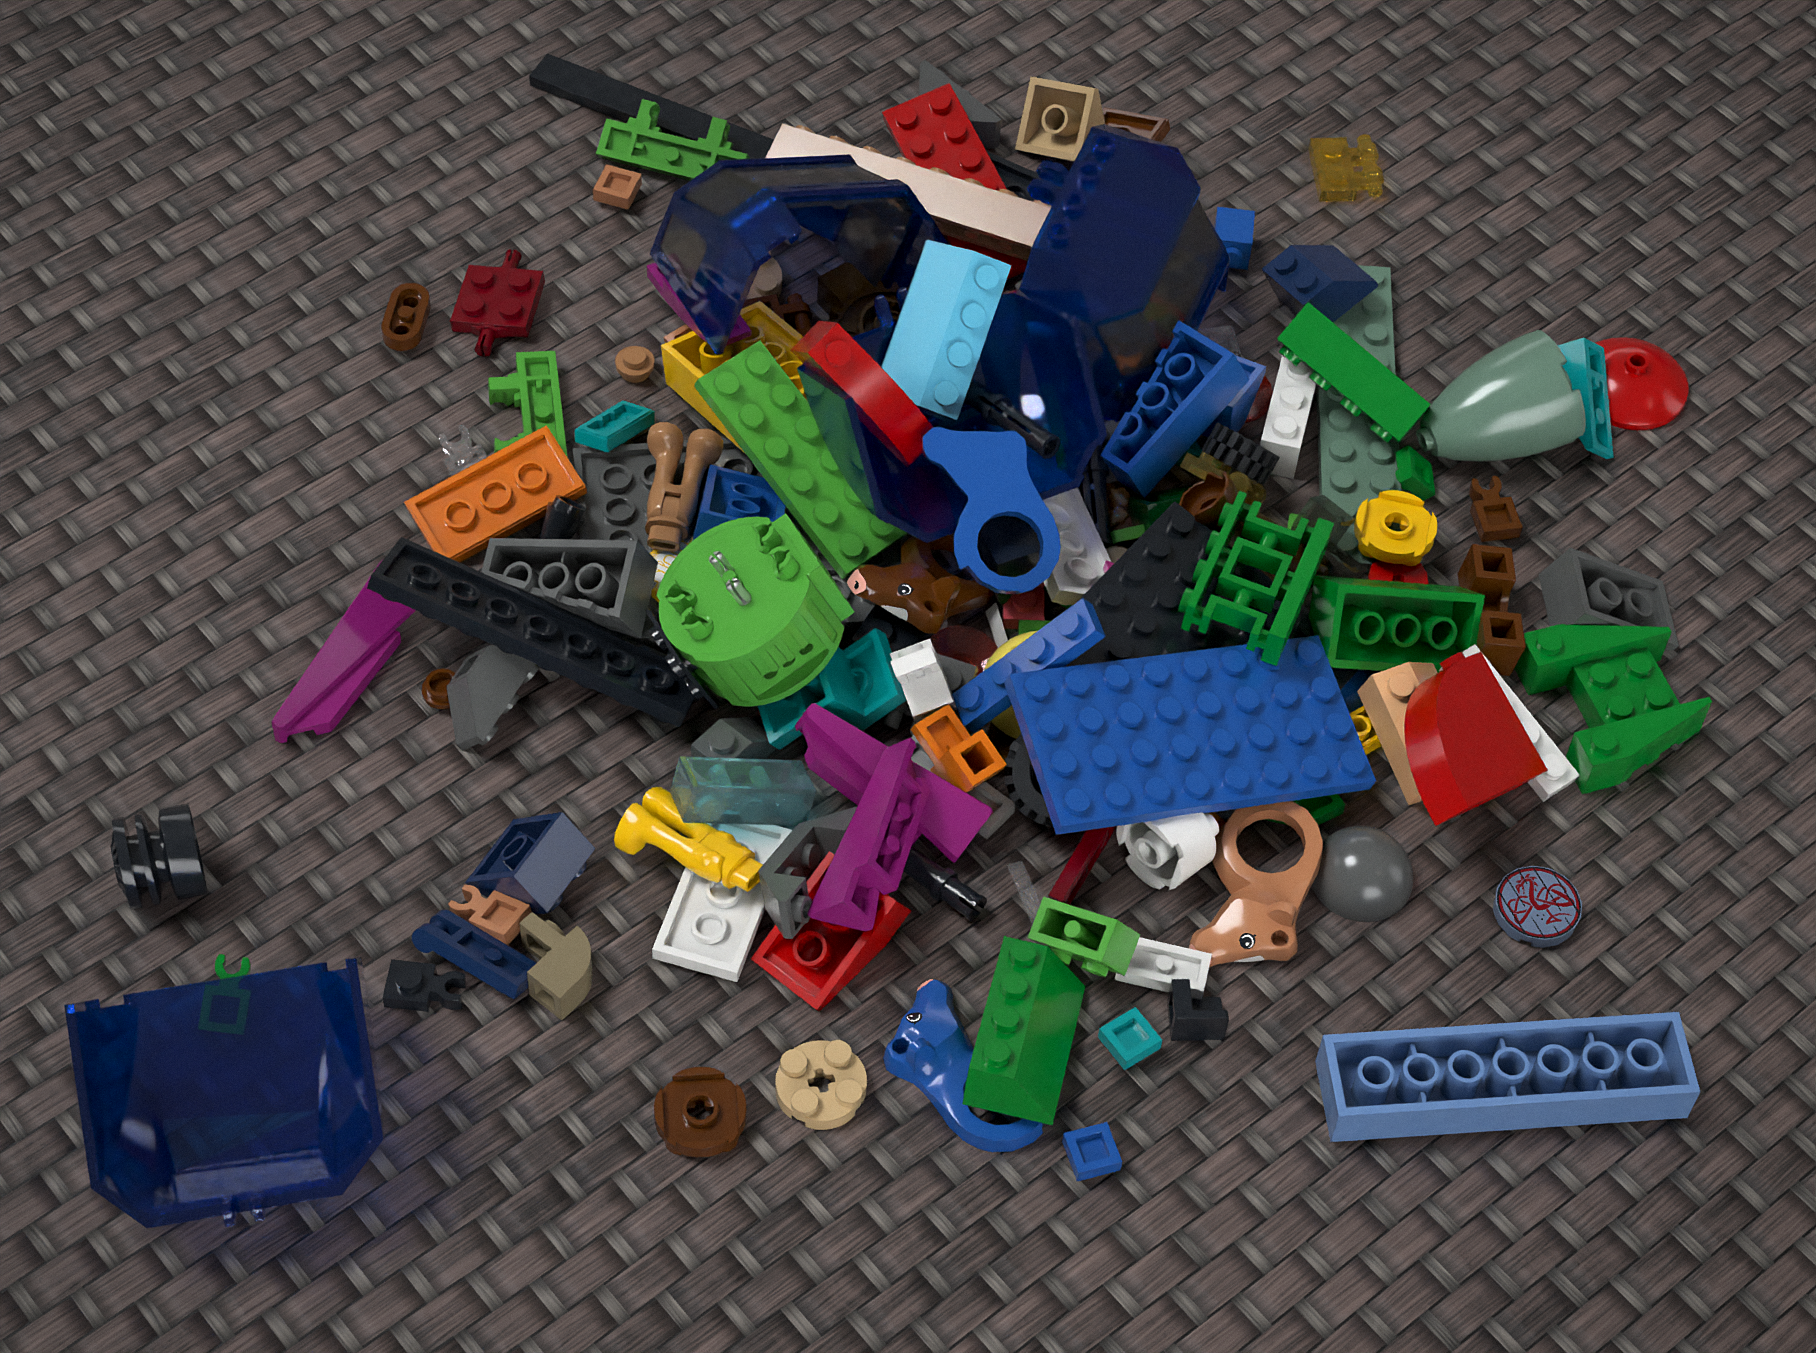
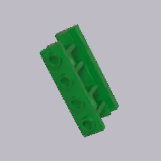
[1178,491,1334,666]

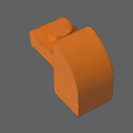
[910,704,1007,793]

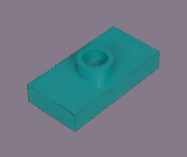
[575,400,655,453]

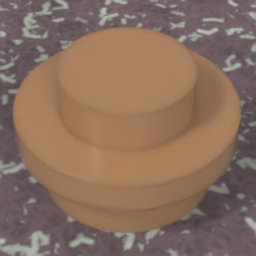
[615,346,654,383]

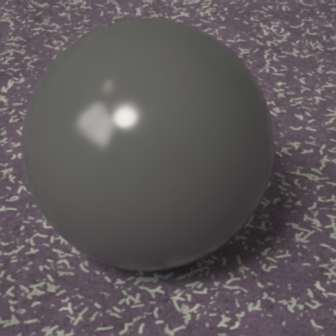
[1312,826,1413,922]

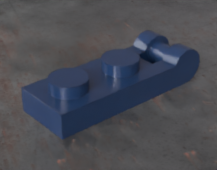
[412,910,536,1000]

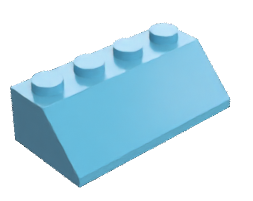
[881,240,1012,422]

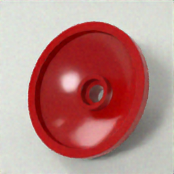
[1596,337,1689,430]

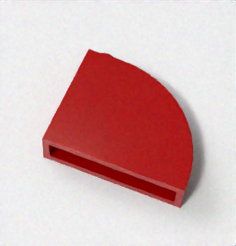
[790,321,933,467]
[1404,652,1548,826]

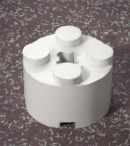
[1116,812,1219,890]

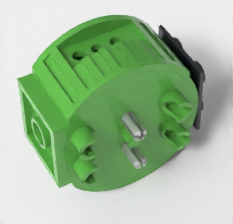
[646,513,855,709]

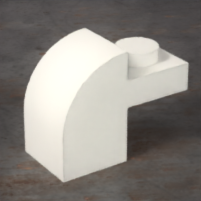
[890,639,957,723]

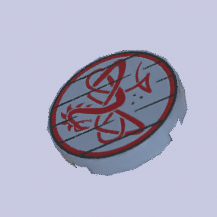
[1493,866,1582,948]

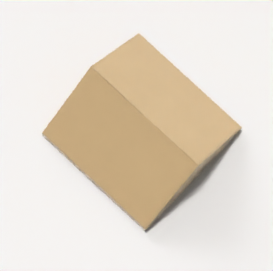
[1015,77,1107,163]

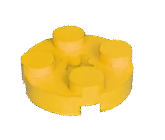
[1354,490,1438,566]

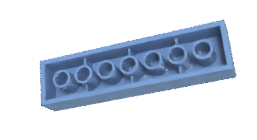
[1315,1012,1700,1142]

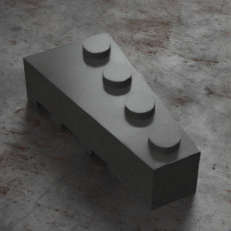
[481,538,658,639]

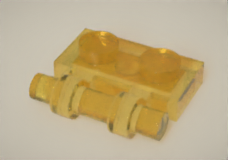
[1308,134,1384,202]

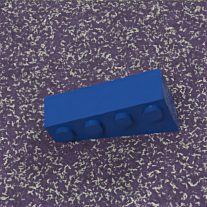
[1100,320,1249,498]

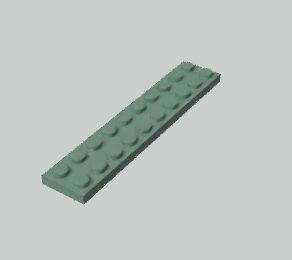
[1316,265,1403,574]

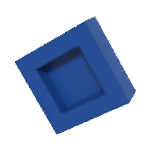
[1062,1122,1122,1182]

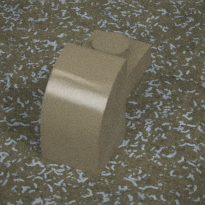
[519,912,593,1021]

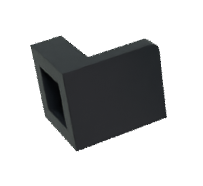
[1167,979,1229,1041]

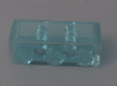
[670,756,816,826]

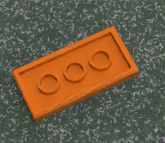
[404,425,587,563]

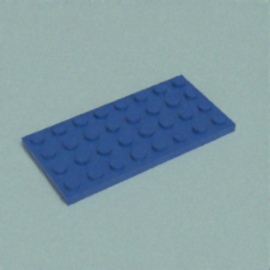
[1004,635,1376,835]

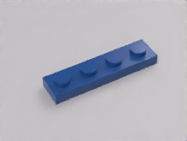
[952,598,1106,732]

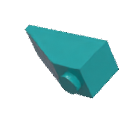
[1557,337,1614,459]

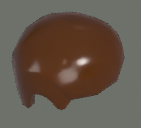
[1179,471,1238,530]

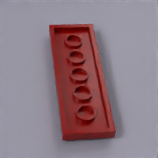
[882,83,1040,279]

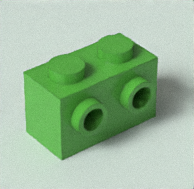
[1028,897,1141,978]

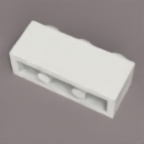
[1260,356,1316,479]

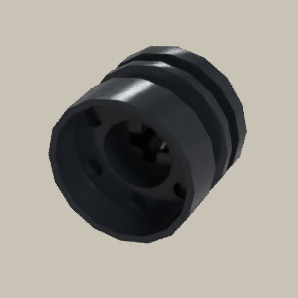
[110,803,207,910]

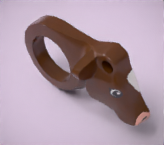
[847,526,994,634]

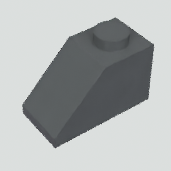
[691,717,777,798]

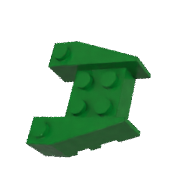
[1514,624,1712,794]

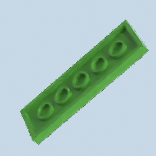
[694,340,908,579]

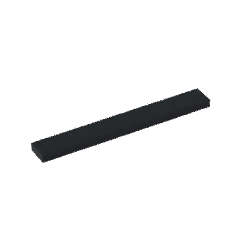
[529,53,774,177]

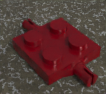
[450,249,545,356]

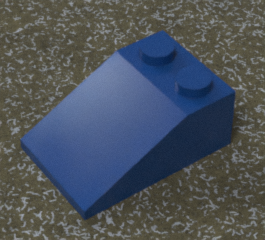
[692,464,786,541]

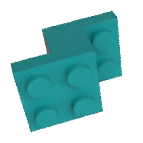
[758,628,907,750]

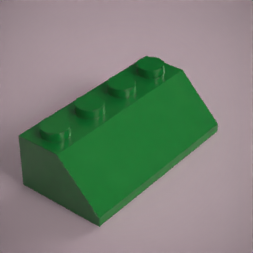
[1277,302,1431,444]
[1309,575,1485,673]
[962,936,1085,1125]

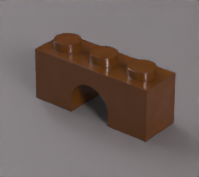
[1457,544,1526,676]

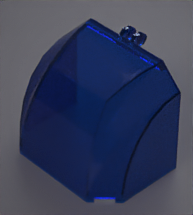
[797,287,1107,543]
[64,957,384,1228]

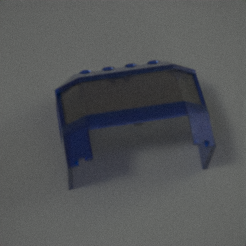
[1013,124,1230,422]
[650,154,949,354]

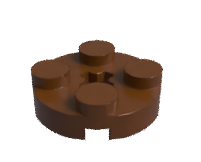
[654,1067,746,1157]

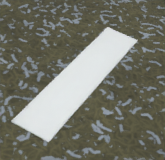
[986,603,1008,649]

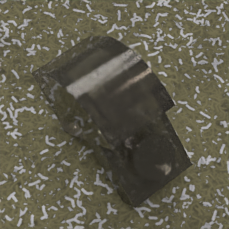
[1291,495,1368,579]

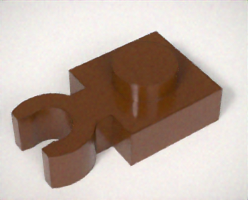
[1469,476,1523,542]

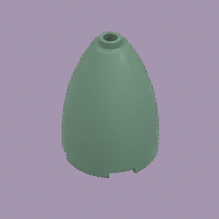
[1416,330,1586,462]

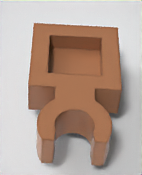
[448,885,532,945]

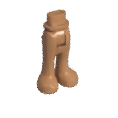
[645,422,724,552]

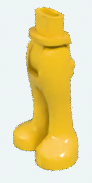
[614,787,763,892]

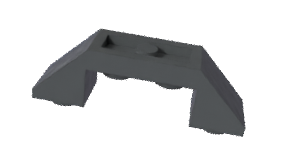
[758,807,857,939]

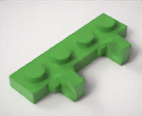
[596,99,750,193]
[488,351,568,458]

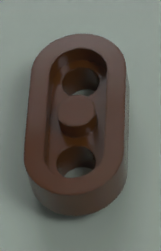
[381,283,431,351]

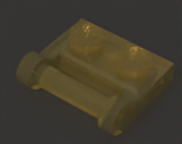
[1180,451,1266,505]

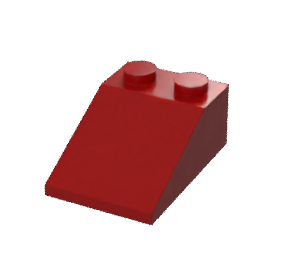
[751,851,911,1012]

